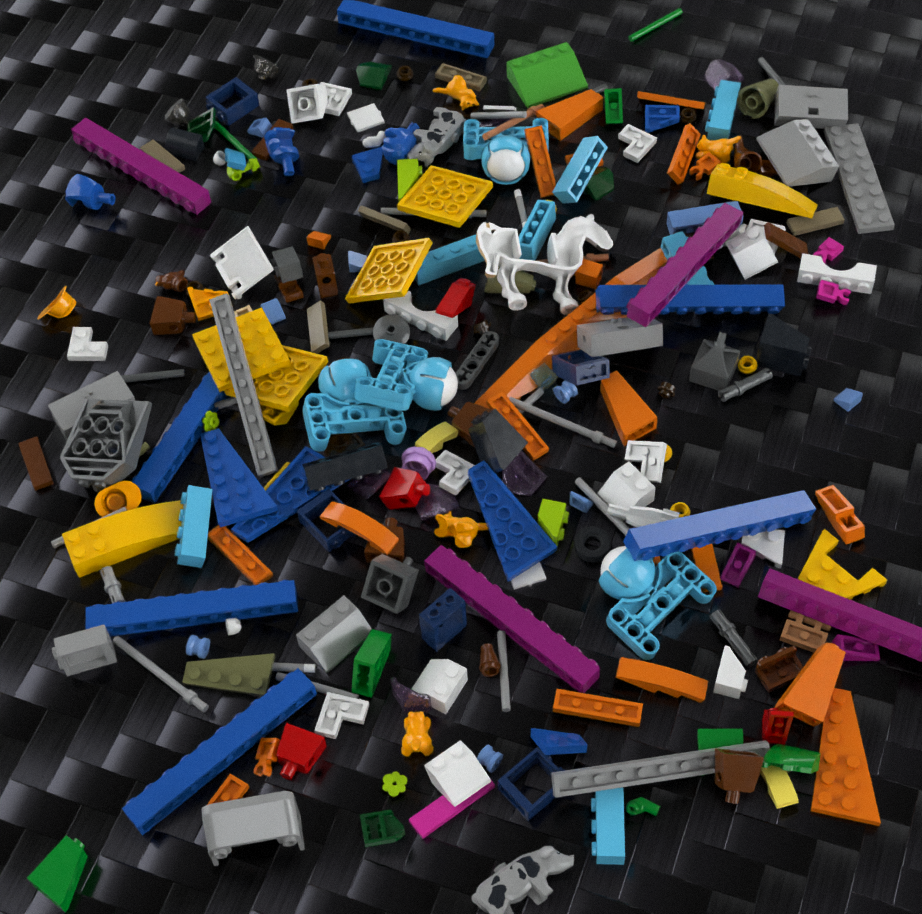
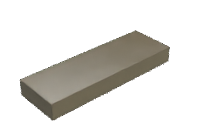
[435,63,487,92]
[140,139,185,173]
[358,206,411,235]
[787,207,845,236]
[307,300,330,354]

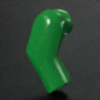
[626,797,660,816]

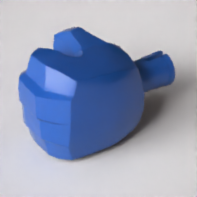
[382,122,420,166]
[264,127,299,176]
[65,174,116,210]

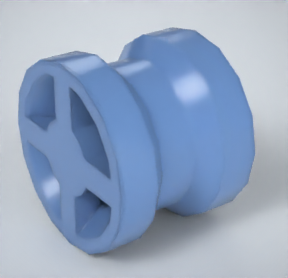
[554,380,578,404]
[186,635,210,659]
[477,745,503,773]

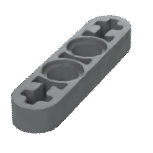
[455,331,499,390]

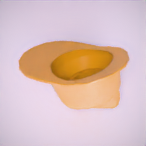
[37,286,77,320]
[94,481,142,517]

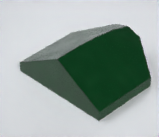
[356,62,392,90]
[187,107,216,143]
[584,167,614,201]
[360,810,405,847]

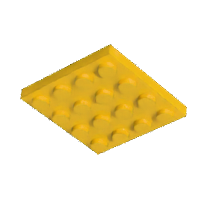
[397,165,493,228]
[345,238,433,303]
[192,307,290,392]
[224,345,329,412]

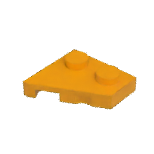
[187,287,229,321]

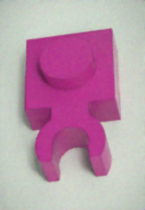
[813,237,844,263]
[816,280,851,305]

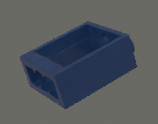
[205,77,259,126]
[552,349,610,385]
[297,488,356,552]
[419,588,467,652]
[497,747,565,821]

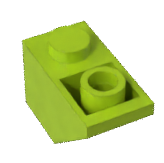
[538,499,569,547]

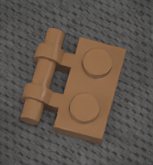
[780,610,831,653]

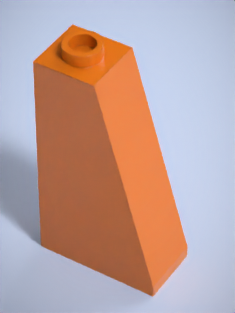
[536,89,604,141]
[600,370,658,446]
[775,643,846,727]

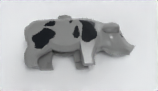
[407,107,466,168]
[472,846,574,914]

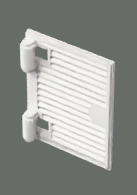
[210,226,274,299]

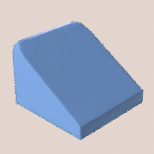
[247,118,272,138]
[348,251,367,272]
[260,298,286,325]
[833,388,863,412]
[570,491,593,513]

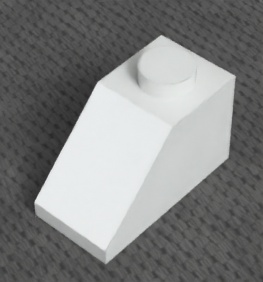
[713,645,748,699]

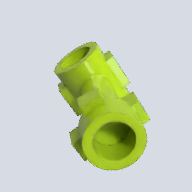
[227,158,260,181]

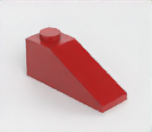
[435,278,476,318]
[762,708,794,745]

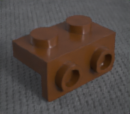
[755,646,803,693]

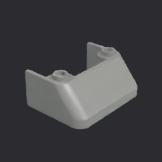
[201,791,305,866]

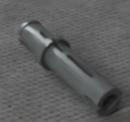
[718,368,773,402]
[709,609,758,668]

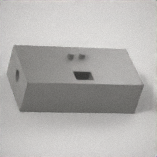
[775,85,848,129]
[577,317,663,357]
[48,371,135,440]

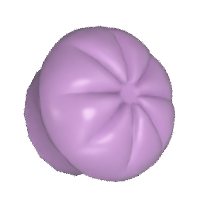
[402,446,436,480]

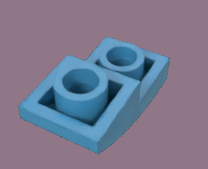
[225,148,246,171]

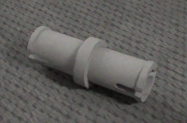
[100,566,126,604]

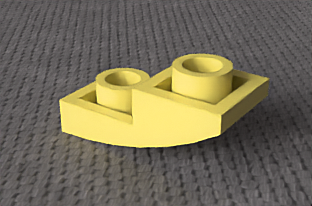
[415,421,459,453]
[760,765,799,809]

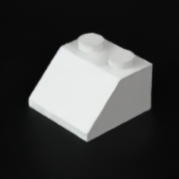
[287,84,328,124]
[725,225,778,280]
[597,462,656,522]
[409,659,468,714]
[424,740,491,807]

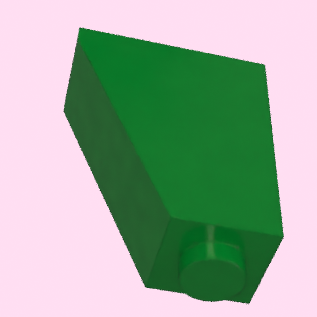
[352,629,392,698]
[27,835,88,912]

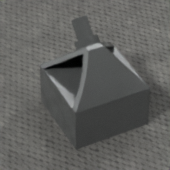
[689,332,740,391]
[361,554,419,614]

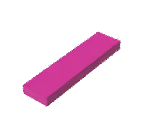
[409,780,495,839]

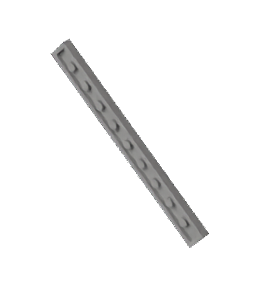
[209,293,278,478]
[551,740,769,797]

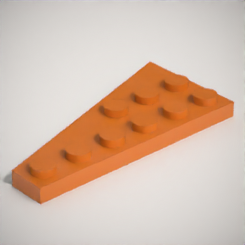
[810,688,881,826]

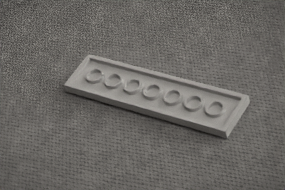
[824,123,895,234]

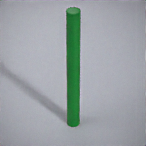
[629,8,683,42]
[214,121,257,160]

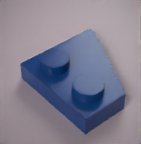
[645,105,680,133]
[352,147,384,183]
[530,728,588,755]

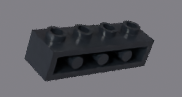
[302,442,388,492]

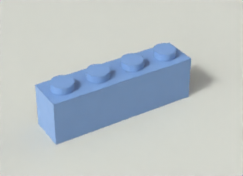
[667,201,743,235]

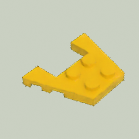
[798,529,887,600]

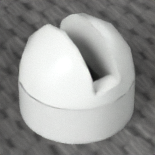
[213,151,227,166]
[225,618,242,636]

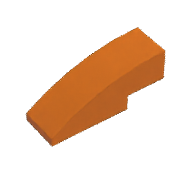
[815,485,865,545]

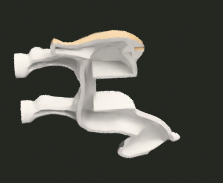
[476,214,613,315]

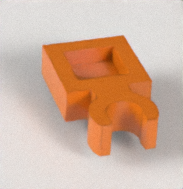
[690,152,721,181]
[254,738,281,777]

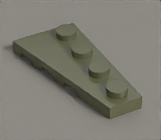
[182,653,275,696]

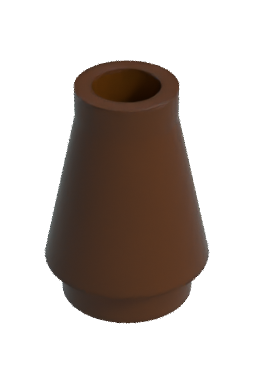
[479,644,501,677]

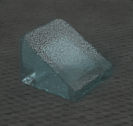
[530,363,557,391]

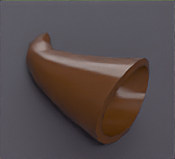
[734,135,762,173]

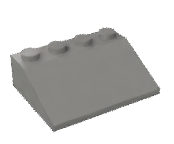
[757,119,839,186]

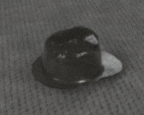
[253,55,280,80]
[165,99,190,126]

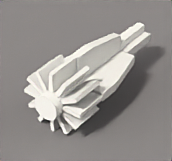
[607,503,679,527]

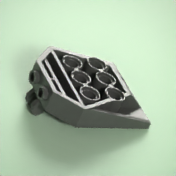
[60,399,152,492]

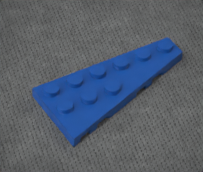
[200,428,279,527]
[231,446,350,543]
[468,460,557,582]

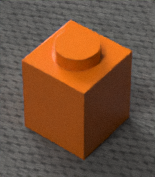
[573,259,603,290]

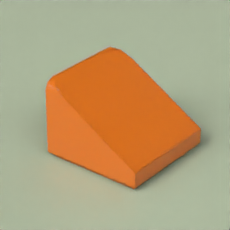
[306,231,331,249]

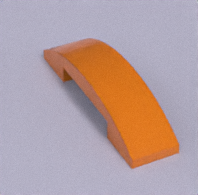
[320,502,399,555]

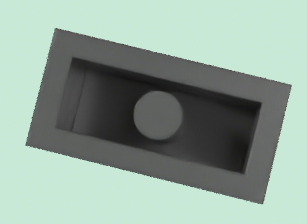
[270,246,303,283]

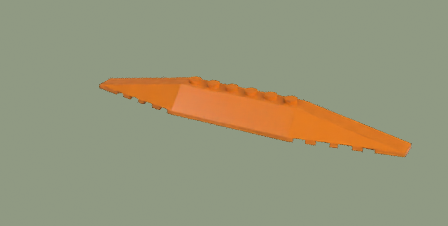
[474,248,668,409]

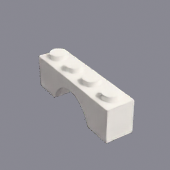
[797,253,877,294]
[383,291,458,341]

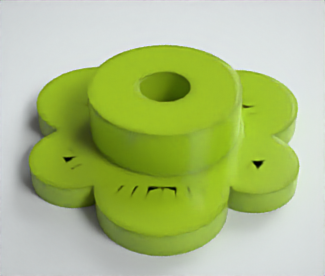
[202,411,220,432]
[383,771,407,797]

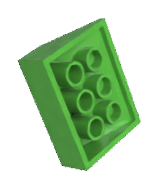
[507,42,588,108]

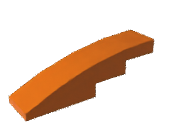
[616,657,708,703]

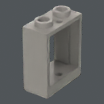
[52,624,117,676]

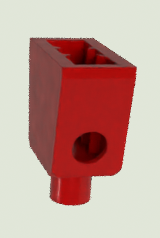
[379,467,430,509]
[276,723,327,780]

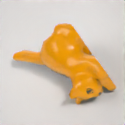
[433,75,479,111]
[696,135,741,163]
[434,511,488,548]
[401,711,434,757]

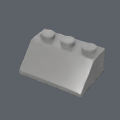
[296,595,372,673]

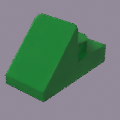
[604,88,623,125]

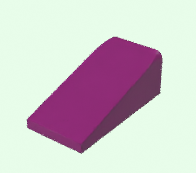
[720,543,756,588]
[832,634,880,661]

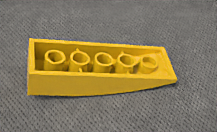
[707,163,818,218]
[62,500,184,578]

